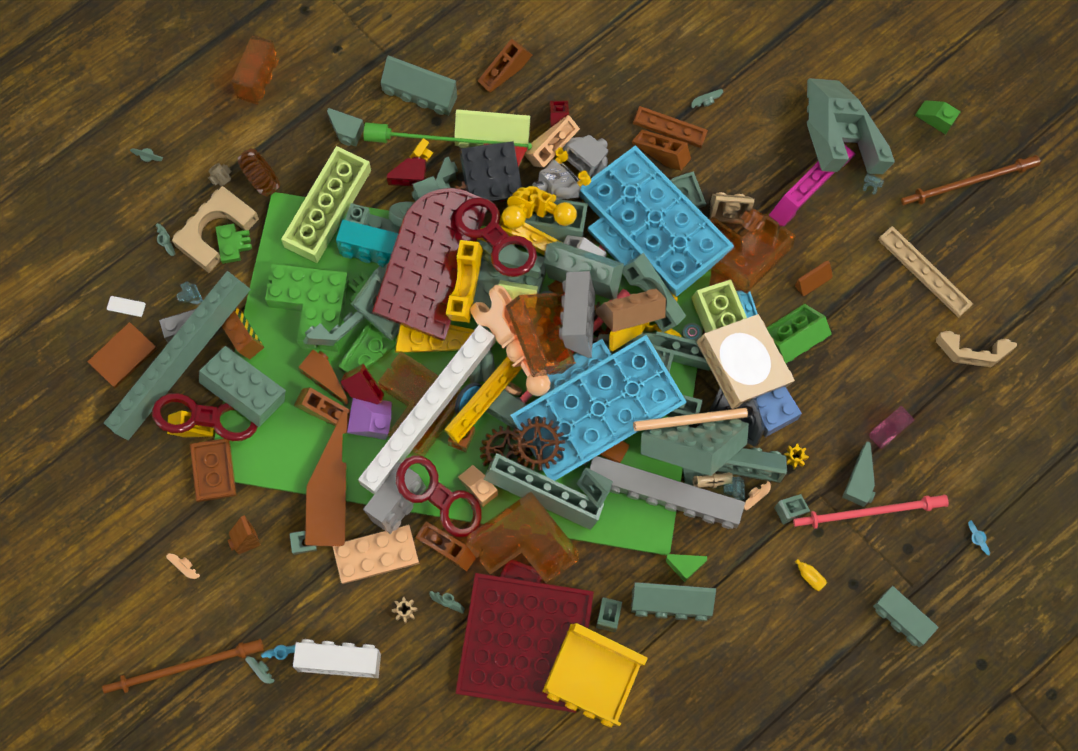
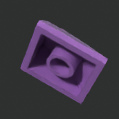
[347,398,392,440]

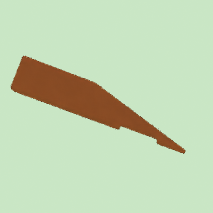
[305,411,347,546]

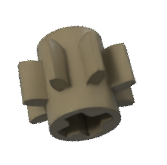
[208,163,232,186]

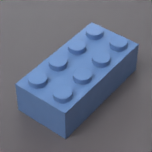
[756,386,802,437]

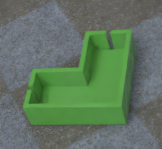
[265,264,349,352]

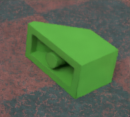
[915,101,961,135]

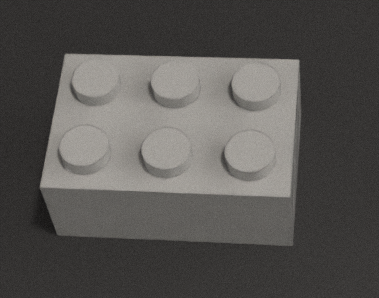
[363,462,426,534]

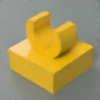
[410,138,433,161]

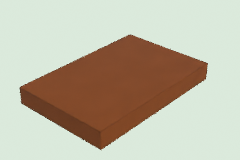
[88,322,157,389]
[190,439,237,502]

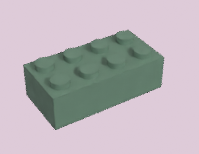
[525,199,588,243]
[199,346,286,427]

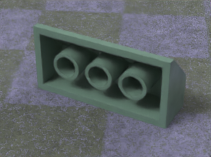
[381,56,457,116]
[543,241,624,300]
[716,448,787,483]
[631,582,716,621]

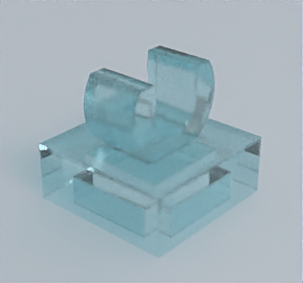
[863,173,884,195]
[177,281,203,305]
[724,477,745,500]

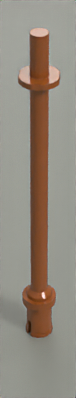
[901,155,1040,205]
[102,639,264,694]

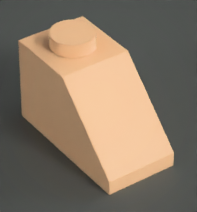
[458,465,498,507]

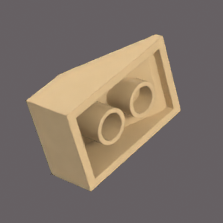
[709,192,754,224]

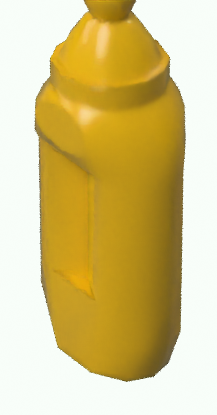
[795,559,827,591]

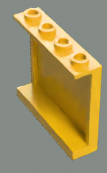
[542,623,647,728]

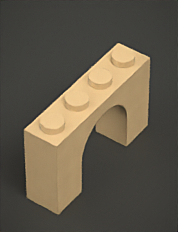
[172,186,259,273]

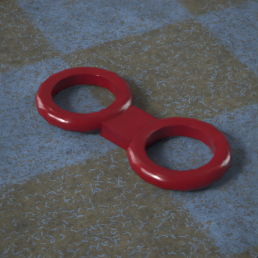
[455,197,537,277]
[152,393,258,441]
[396,455,482,537]

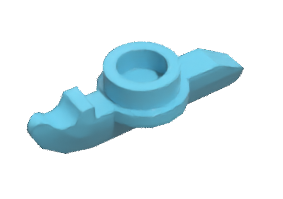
[968,520,990,555]
[261,645,296,660]

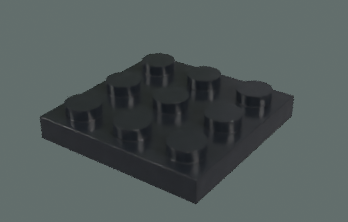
[459,141,522,202]

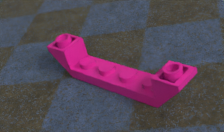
[769,144,855,228]

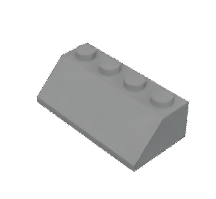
[559,271,595,358]

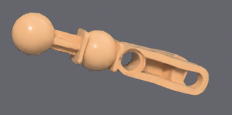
[470,285,551,396]

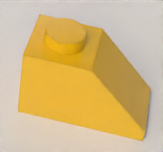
[167,410,214,437]

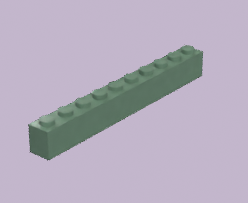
[104,271,251,440]

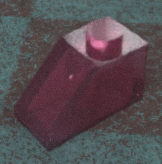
[869,406,914,449]

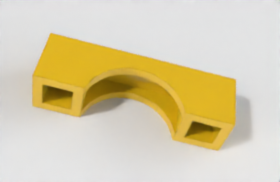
[446,240,483,323]

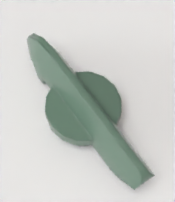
[692,89,723,108]
[130,148,163,162]
[156,223,175,256]
[429,591,465,613]
[245,656,275,684]

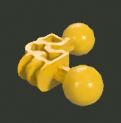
[502,186,577,230]

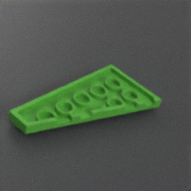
[339,322,398,373]

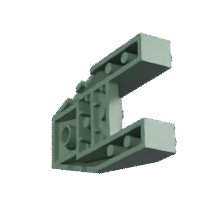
[807,78,895,174]
[597,332,710,417]

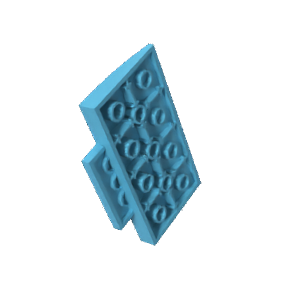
[579,145,734,297]
[511,335,687,481]

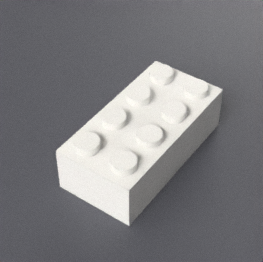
[293,639,381,678]

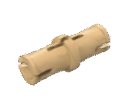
[693,472,733,488]

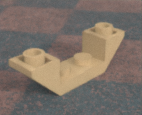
[936,331,1017,367]

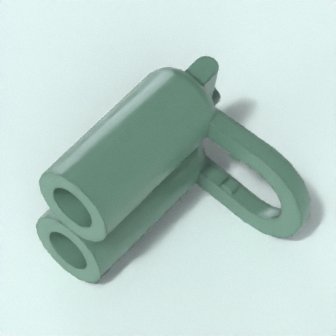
[469,349,495,383]

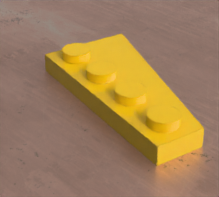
[395,324,474,353]

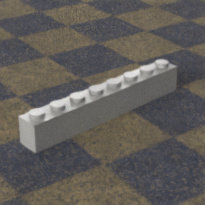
[590,456,745,529]

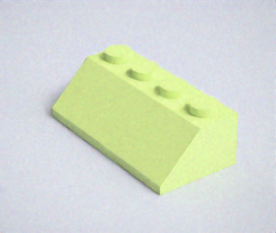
[455,110,530,148]

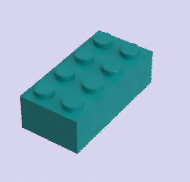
[336,219,398,267]

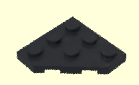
[709,388,765,447]

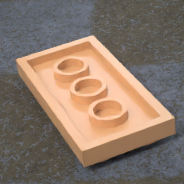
[333,525,419,584]

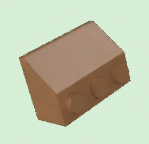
[596,289,666,332]

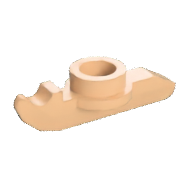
[744,481,771,511]
[166,554,200,579]

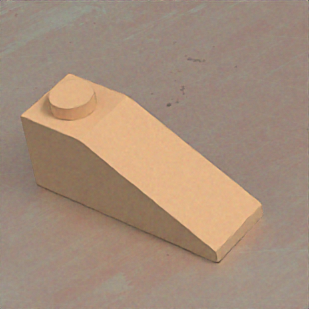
[525,115,580,168]

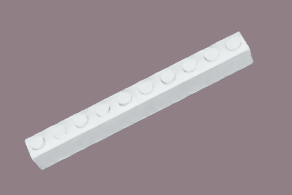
[358,325,495,495]

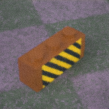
[222,307,264,359]

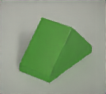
[665,554,707,582]

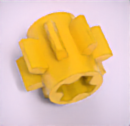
[784,444,809,469]

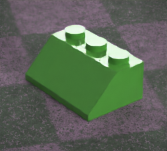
[767,304,832,363]

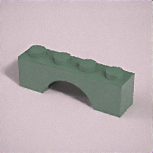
[622,253,686,333]

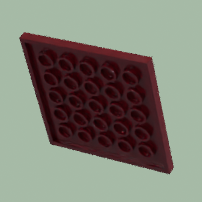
[455,573,594,713]

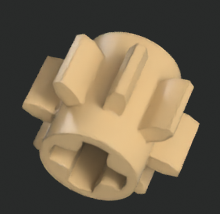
[392,597,418,623]

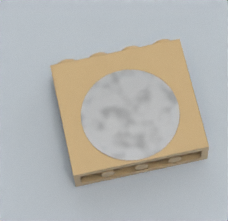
[696,314,795,409]

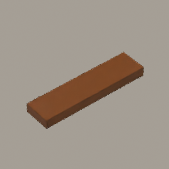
[633,106,708,148]

